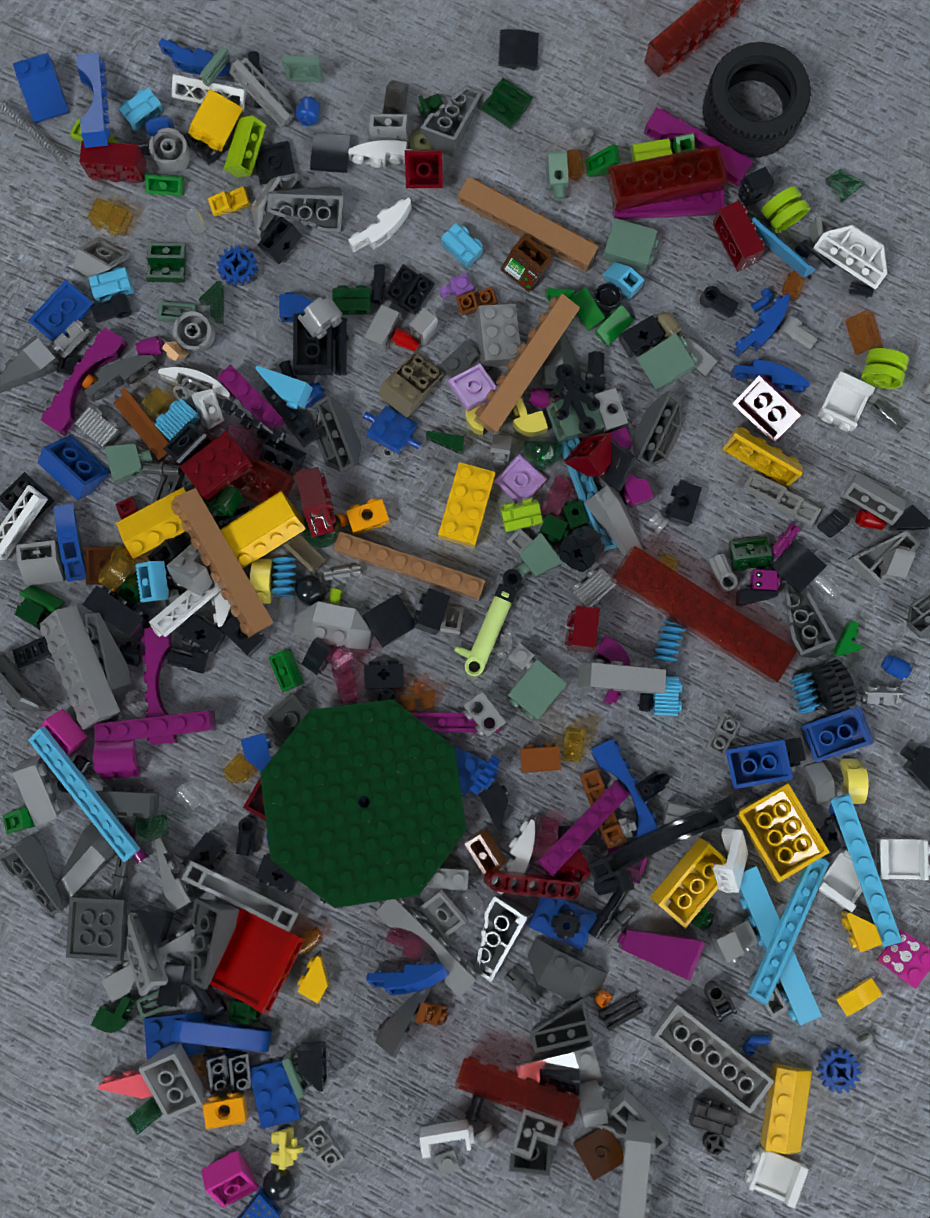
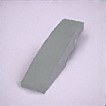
[743,472,821,528]

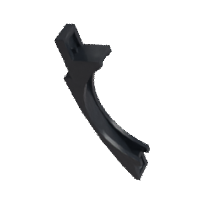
[588,795,740,884]

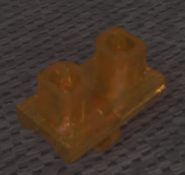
[400,679,436,711]

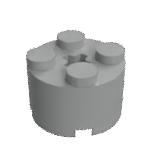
[149,128,191,173]
[298,294,342,339]
[173,311,215,352]

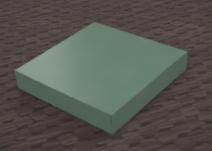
[282,55,324,83]
[282,1050,309,1100]

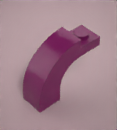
[594,635,631,705]

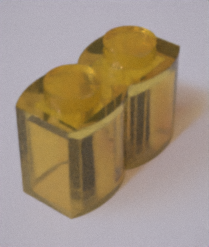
[87,198,133,237]

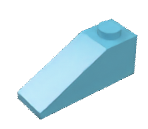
[255,366,313,409]

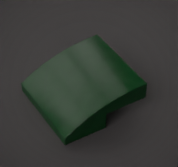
[481,78,533,129]
[146,242,186,283]

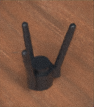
[795,239,835,280]

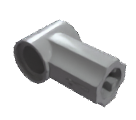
[778,316,819,351]
[708,553,738,593]

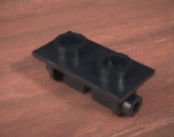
[634,771,670,803]

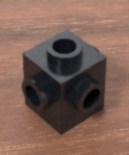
[551,909,581,940]

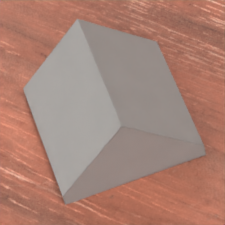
[419,889,467,938]

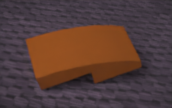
[456,286,499,316]
[415,1002,449,1026]

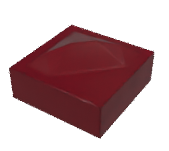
[115,496,139,520]

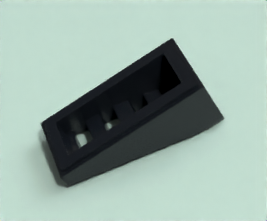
[184,132,222,166]
[817,509,850,538]
[736,589,778,606]
[12,636,52,669]
[539,1069,580,1096]

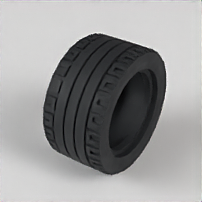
[702,42,811,158]

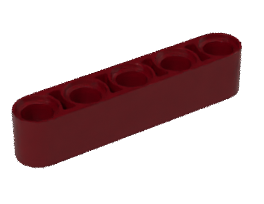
[483,869,580,900]

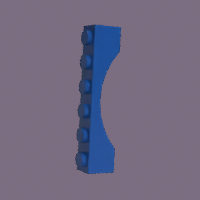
[76,52,111,148]
[241,733,273,847]
[589,739,658,840]

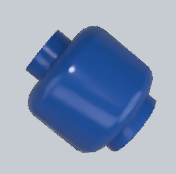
[295,96,320,126]

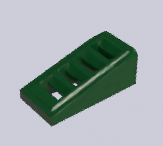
[426,431,464,455]

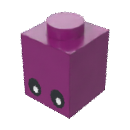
[750,570,780,591]

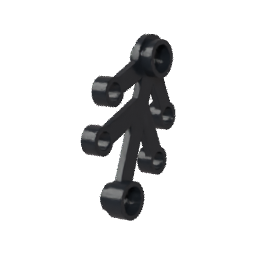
[548,364,600,434]
[221,398,286,445]

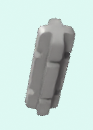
[323,564,361,581]

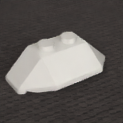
[813,225,887,290]

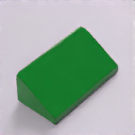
[145,173,184,196]
[570,288,605,331]
[595,304,634,346]
[20,585,65,612]
[268,649,304,693]

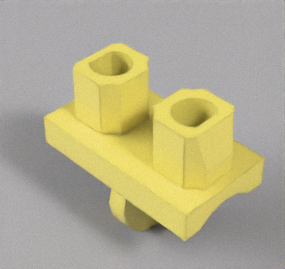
[271,1127,303,1170]

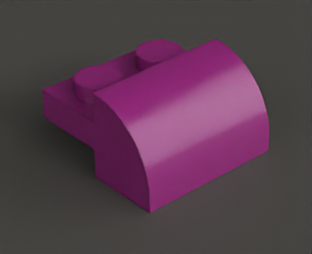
[93,740,141,779]

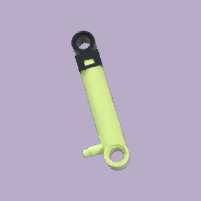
[454,569,522,677]

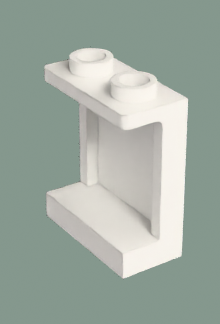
[817,371,875,432]
[713,828,748,893]
[875,838,930,880]
[818,849,862,912]
[419,1119,474,1159]
[744,1145,809,1209]

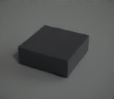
[57,355,81,376]

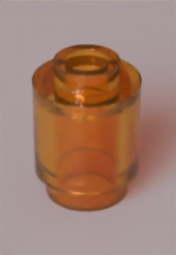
[567,149,584,179]
[781,271,805,301]
[299,926,323,955]

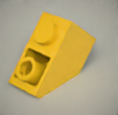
[841,911,883,952]
[297,954,330,1004]

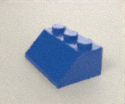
[37,434,110,501]

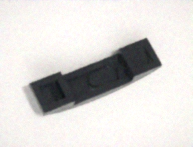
[262,385,319,448]

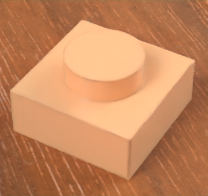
[162,341,189,361]

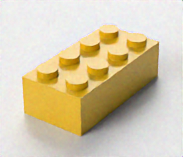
[438,462,496,548]

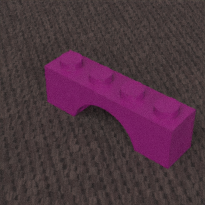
[217,364,285,430]
[610,427,654,508]

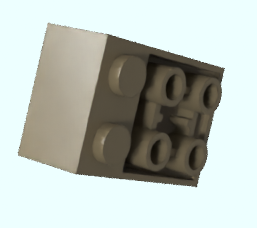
[378,352,445,418]

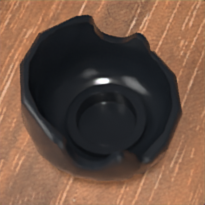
[594,283,623,312]
[295,575,326,606]
[262,1168,295,1201]

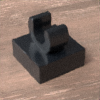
[119,642,141,667]

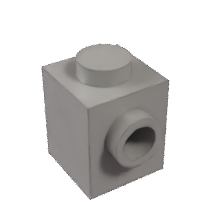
[507,643,535,672]

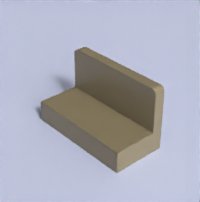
[284,534,326,574]

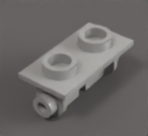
[51,320,90,358]
[860,684,905,705]

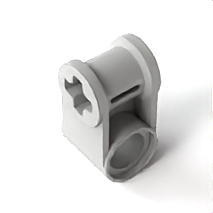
[173,377,210,409]

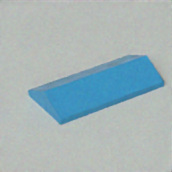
[751,217,816,278]

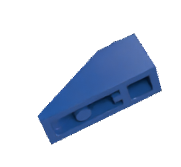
[279,292,313,322]

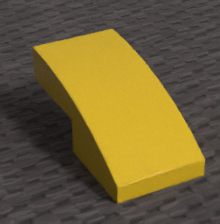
[208,186,251,216]
[836,977,882,1016]

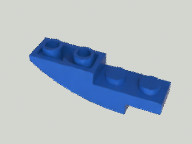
[159,38,231,77]
[733,293,790,357]
[731,359,810,393]
[54,503,86,582]
[366,962,449,995]

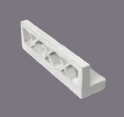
[172,70,248,112]
[0,485,48,560]
[149,574,221,637]

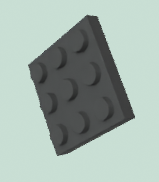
[66,897,127,961]

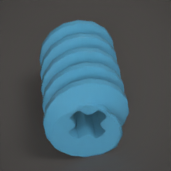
[270,557,297,598]
[653,620,686,663]
[789,672,821,714]

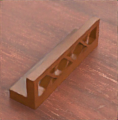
[113,387,169,462]

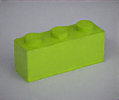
[224,115,266,178]

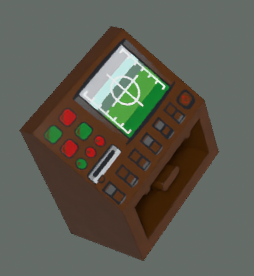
[500,234,554,292]

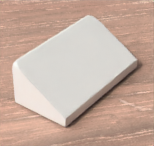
[191,389,224,430]

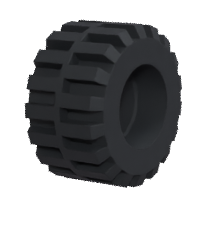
[812,659,856,713]

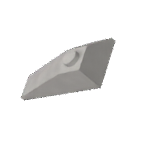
[154,829,198,912]

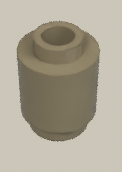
[655,312,682,338]

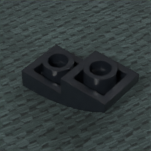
[302,637,332,675]
[157,962,186,1007]

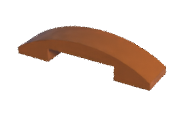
[579,769,627,850]

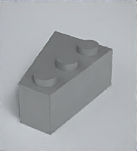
[847,531,920,587]

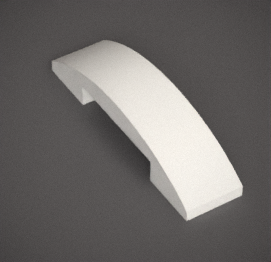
[158,367,233,401]

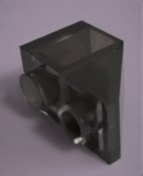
[382,80,409,114]

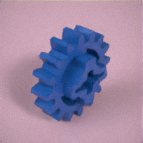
[216,245,258,287]
[469,755,500,795]
[816,1047,862,1094]

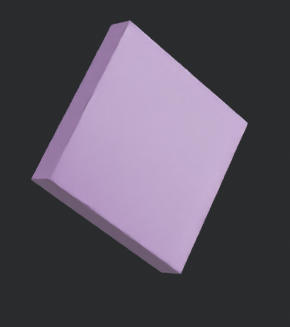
[448,364,496,412]
[494,454,547,503]

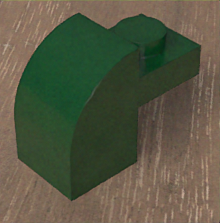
[91,993,135,1033]

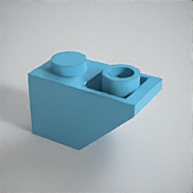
[602,262,645,300]

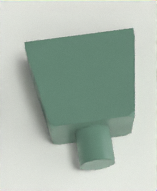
[545,151,569,200]
[105,444,154,485]
[515,533,563,579]

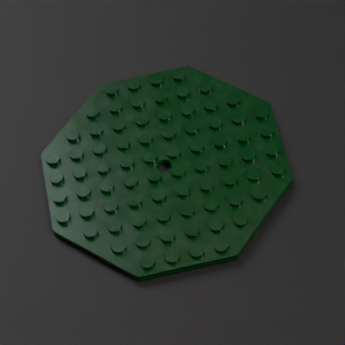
[260,699,467,908]

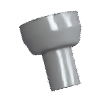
[856,1030,877,1053]

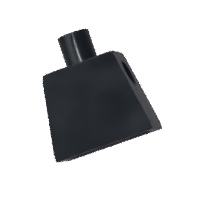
[900,745,930,791]

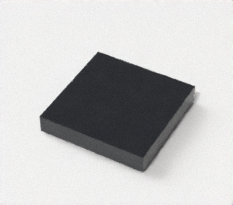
[255,141,295,185]

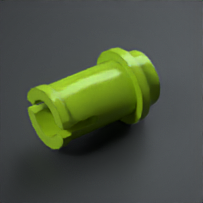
[328,588,343,605]

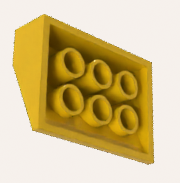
[722,427,803,488]
[736,783,830,882]

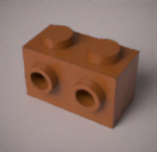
[520,743,561,773]
[464,828,507,874]

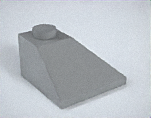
[73,237,130,277]

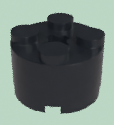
[559,526,604,572]

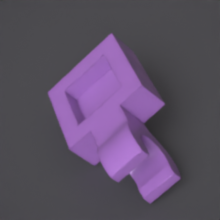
[440,273,474,299]

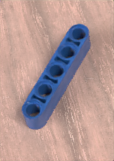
[171,1018,272,1052]

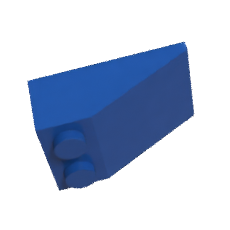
[13,53,70,124]
[801,706,875,763]
[725,739,793,789]

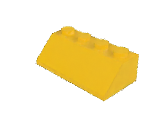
[116,487,187,559]
[220,491,306,569]
[649,838,727,928]
[760,1063,812,1154]

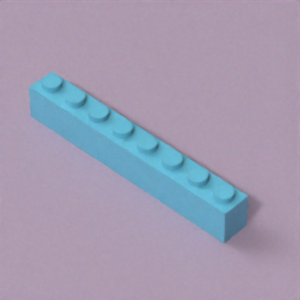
[739,865,822,1025]

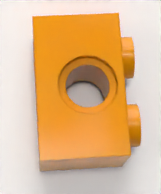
[346,498,390,536]
[202,1091,249,1129]

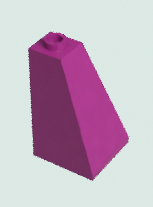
[617,928,705,981]

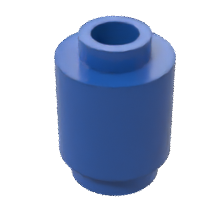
[145,115,174,137]
[305,381,325,408]
[881,654,912,680]

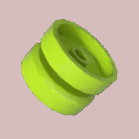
[761,186,811,233]
[861,348,909,389]

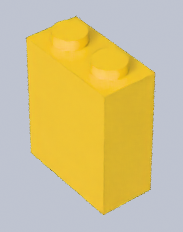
[188,89,243,152]

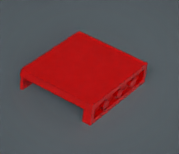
[210,907,305,1014]

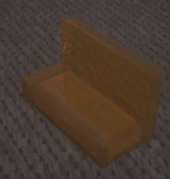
[845,311,884,355]

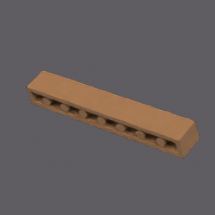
[457,177,599,272]
[474,294,580,433]
[171,488,274,637]
[333,532,485,601]

